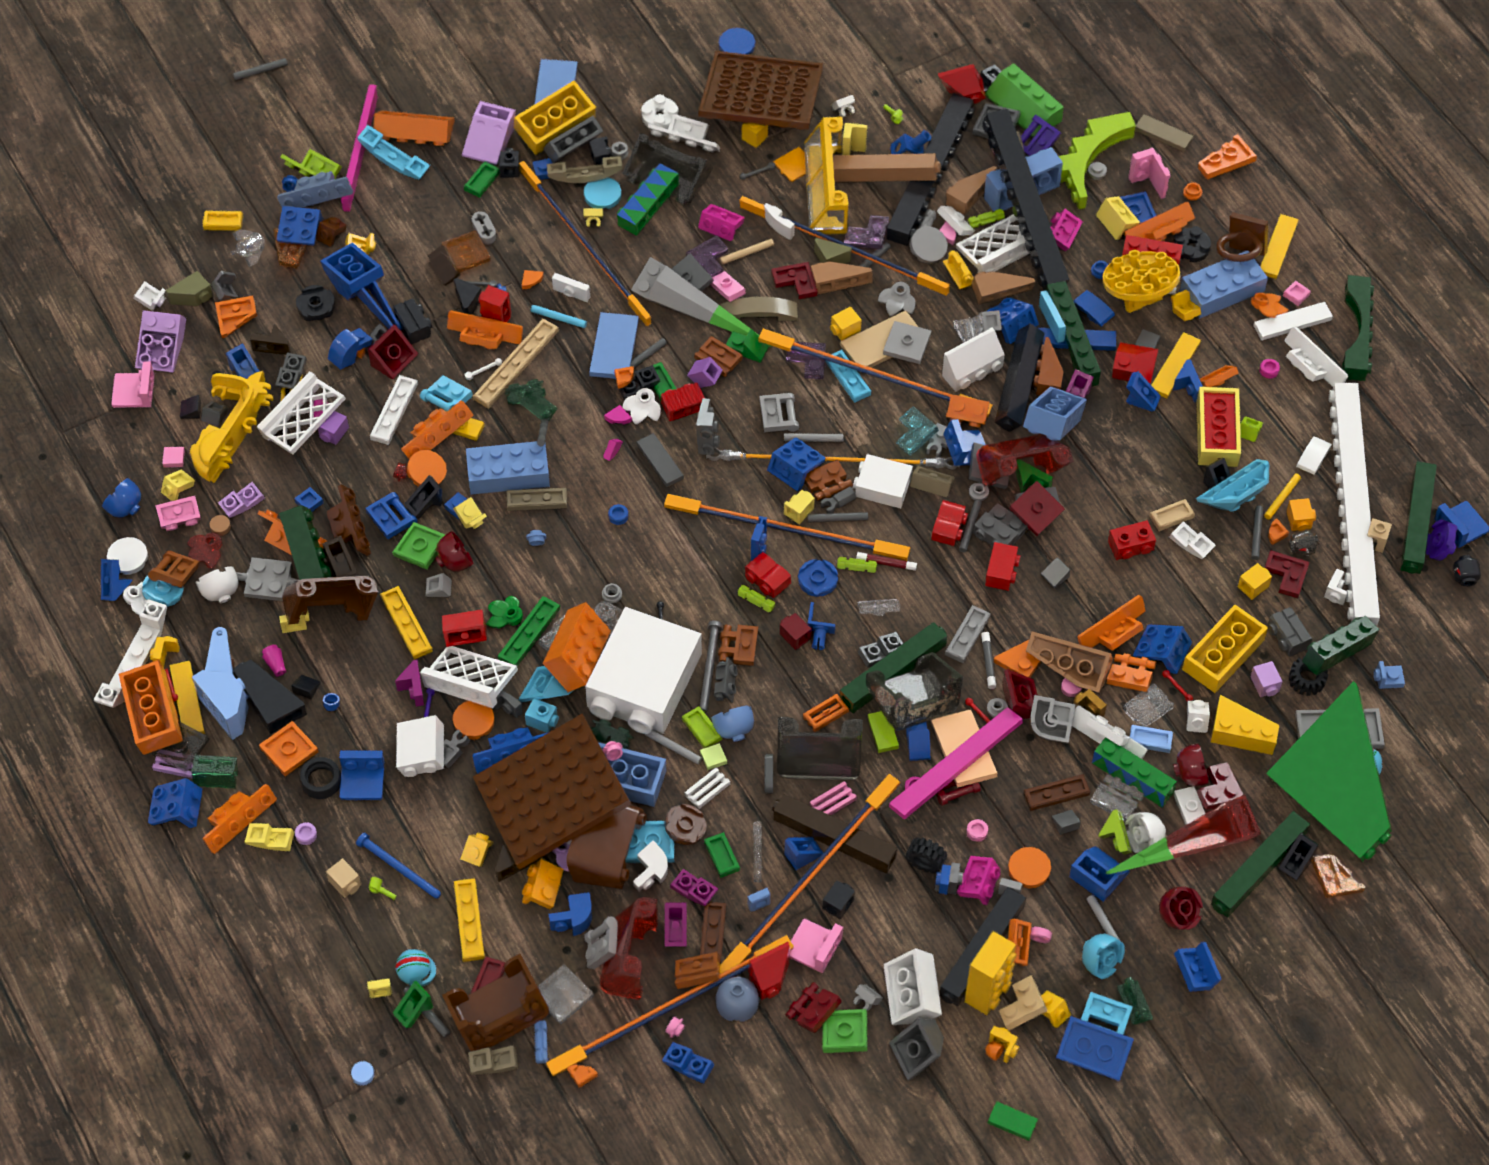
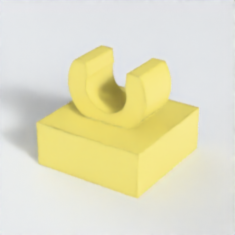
[584,208,603,227]

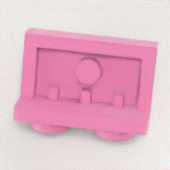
[156,496,201,531]

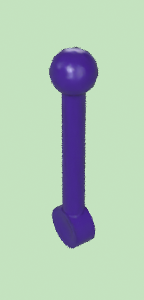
[424,688,435,718]

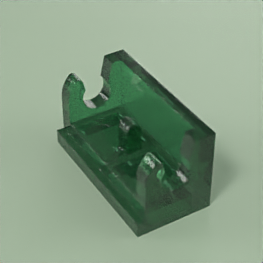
[191,755,238,788]

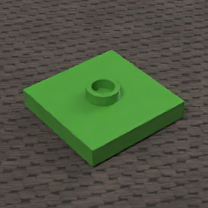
[392,522,445,569]
[823,1009,868,1053]

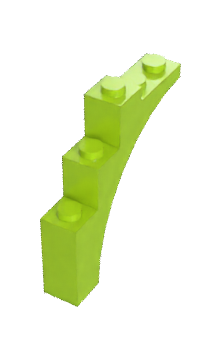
[1058,112,1136,210]

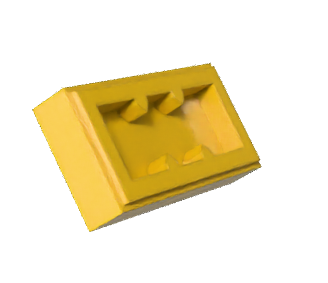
[203,211,243,230]
[452,418,485,441]

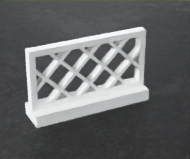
[956,214,1030,273]
[257,371,346,455]
[420,646,518,708]

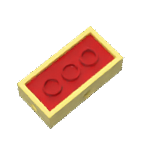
[1197,387,1241,467]

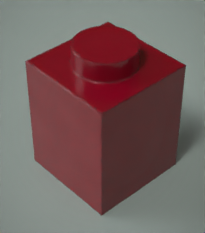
[780,613,811,650]

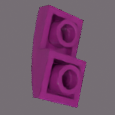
[670,869,718,906]

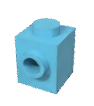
[525,698,559,733]

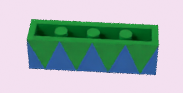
[617,163,679,236]
[1092,737,1177,808]

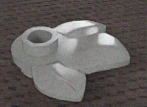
[878,282,915,317]

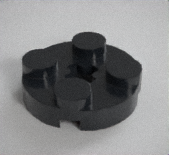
[1173,226,1211,263]
[296,285,335,321]

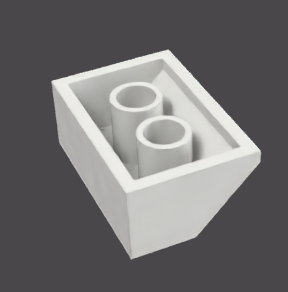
[942,328,1004,392]
[884,948,942,1025]

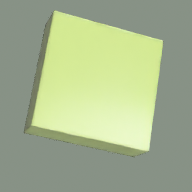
[700,743,727,770]

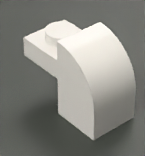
[633,841,668,892]

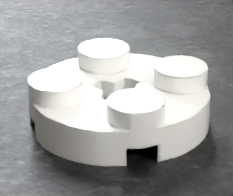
[641,95,678,129]

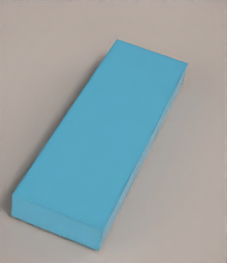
[1039,290,1066,343]
[825,350,871,403]

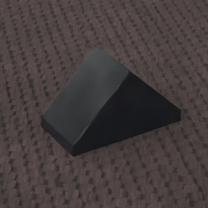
[454,278,482,315]
[1203,458,1231,490]
[1279,833,1319,880]

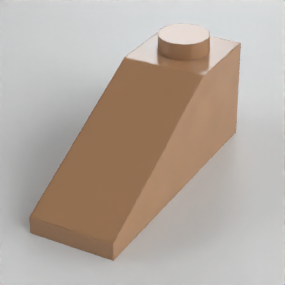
[946,166,997,215]
[811,261,872,294]
[971,271,1035,304]

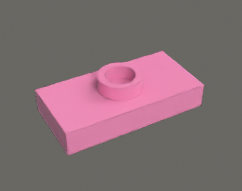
[710,271,746,302]

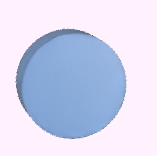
[351,1061,374,1085]

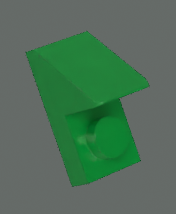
[726,329,768,363]
[1015,459,1053,493]
[393,981,433,1028]

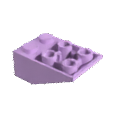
[462,101,516,165]
[135,311,186,373]

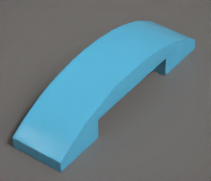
[357,125,430,180]

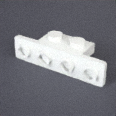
[647,114,720,152]
[1285,326,1348,386]
[1072,706,1147,759]

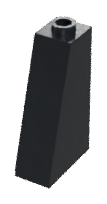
[233,660,307,734]

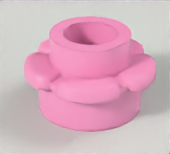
[603,741,623,761]
[665,1017,685,1038]

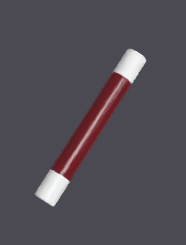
[856,552,917,571]

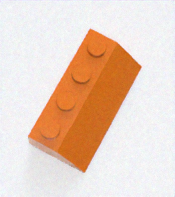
[374,111,454,146]

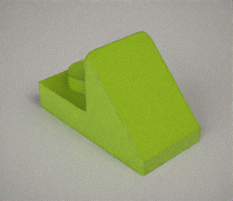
[1098,809,1132,855]

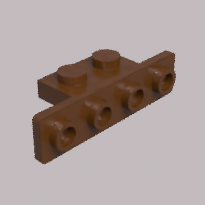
[326,484,371,556]

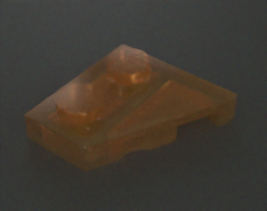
[274,228,307,269]
[1311,854,1366,898]

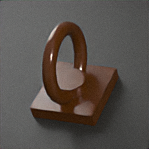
[1216,212,1268,262]

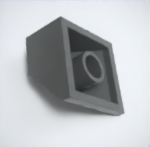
[889,1018,944,1080]

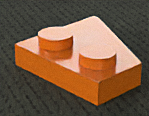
[215,296,257,338]
[993,640,1041,678]

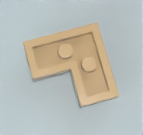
[999,975,1047,1030]

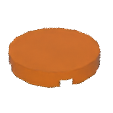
[406,450,447,487]
[453,701,495,740]
[1008,847,1051,889]

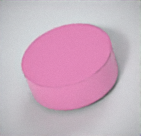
[1061,678,1082,697]
[967,819,988,842]
[1030,927,1052,943]

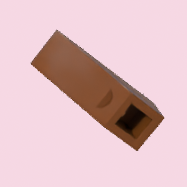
[1033,337,1064,395]

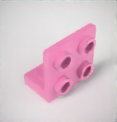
[1129,148,1170,199]
[112,362,154,408]
[789,919,843,973]

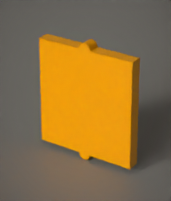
[773,147,809,182]

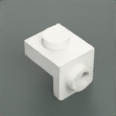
[133,281,166,311]
[1186,700,1210,733]

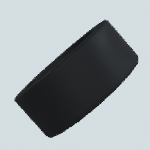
[300,757,341,799]

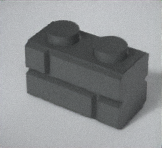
[1267,607,1312,657]

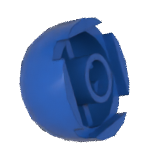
[102,478,141,518]

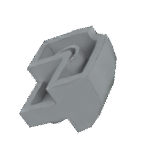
[1031,695,1075,744]

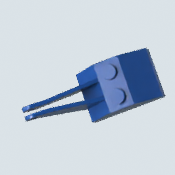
[321,242,402,331]

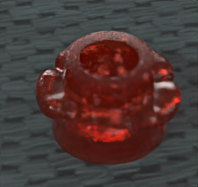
[393,462,407,481]

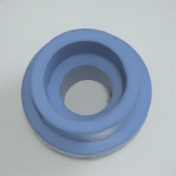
[526,530,546,546]

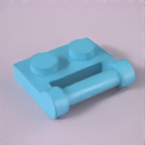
[420,375,473,412]
[1081,992,1132,1035]

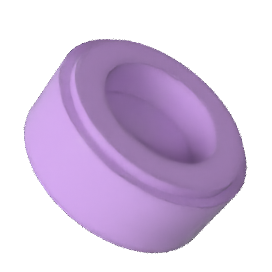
[295,823,317,845]

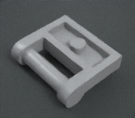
[759,393,799,432]
[584,917,617,969]

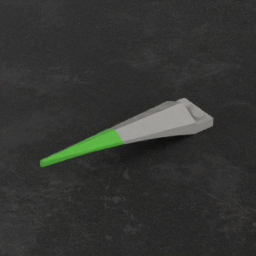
[631,257,772,347]

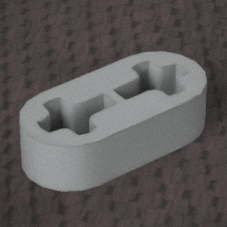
[472,212,496,244]

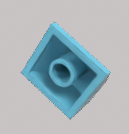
[518,666,573,702]

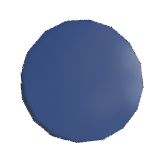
[719,28,755,55]
[798,559,838,597]

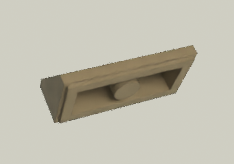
[910,466,955,497]

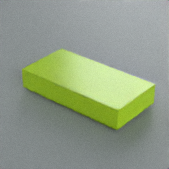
[682,706,722,748]
[867,710,899,753]

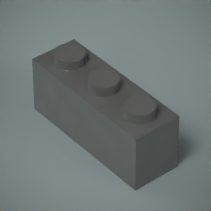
[543,116,603,163]

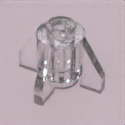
[230,229,265,267]
[953,315,984,343]
[595,602,623,637]

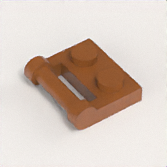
[148,551,199,588]

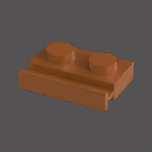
[694,336,742,377]
[675,952,720,989]

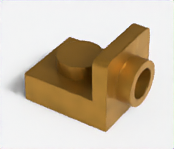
[1074,689,1107,717]

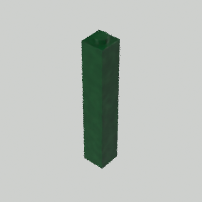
[1400,461,1437,574]
[840,622,947,714]
[1211,811,1310,918]

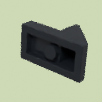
[404,475,442,519]

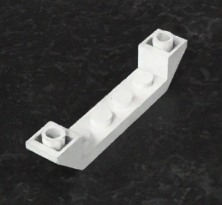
[94,599,167,708]

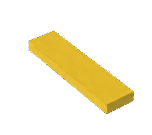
[1260,214,1299,279]
[1151,332,1201,399]
[380,586,433,660]
[169,661,205,739]
[454,878,485,962]

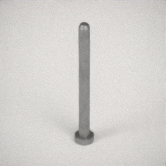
[700,621,723,712]

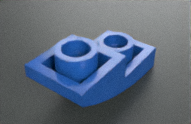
[1074,290,1115,326]
[662,1042,714,1084]

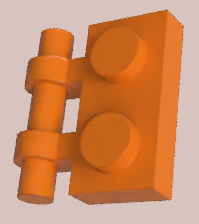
[1107,653,1156,692]

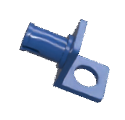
[890,130,931,154]
[808,602,835,650]

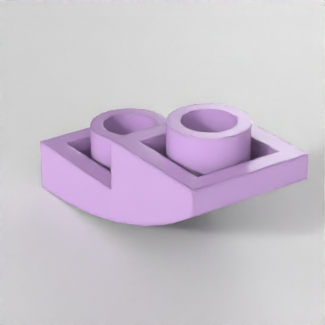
[218,482,265,518]

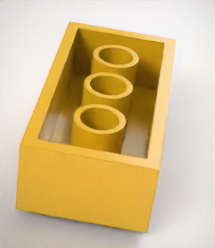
[514,81,596,155]
[1182,605,1268,693]
[965,931,1017,1015]

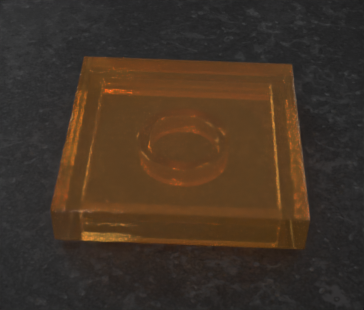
[441,230,491,273]

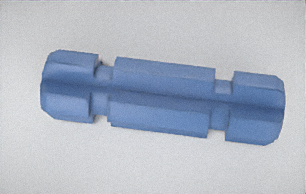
[535,1021,548,1064]

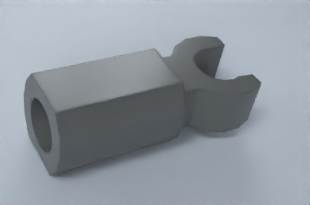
[821,487,856,514]

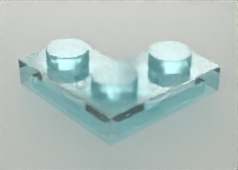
[896,406,939,456]

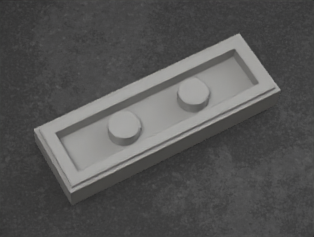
[945,605,991,663]

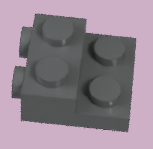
[696,398,720,455]
[973,503,1029,548]

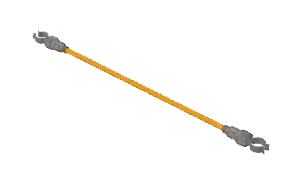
[706,449,960,469]

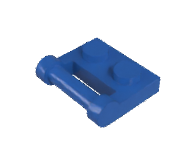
[365,492,418,539]

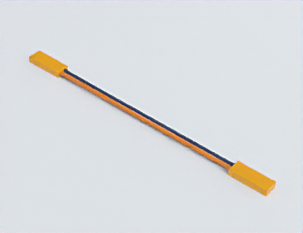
[519,161,651,326]
[740,196,950,296]
[758,329,993,417]
[664,494,910,561]
[719,774,900,974]
[546,935,794,1077]

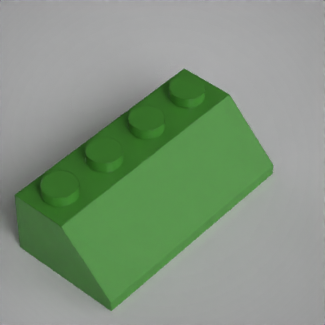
[985,64,1064,138]

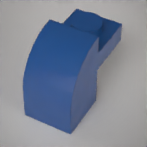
[328,328,372,370]
[549,892,592,936]

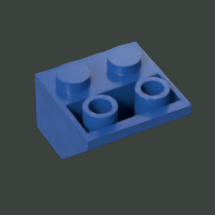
[1069,846,1130,902]

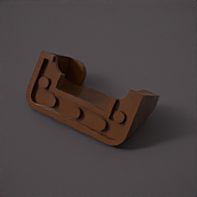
[282,576,378,625]
[566,805,647,889]
[442,954,549,1051]

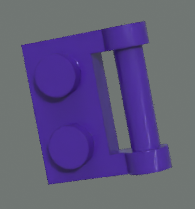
[1021,115,1061,156]

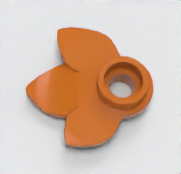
[1251,293,1288,318]

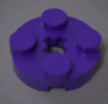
[1426,520,1457,561]

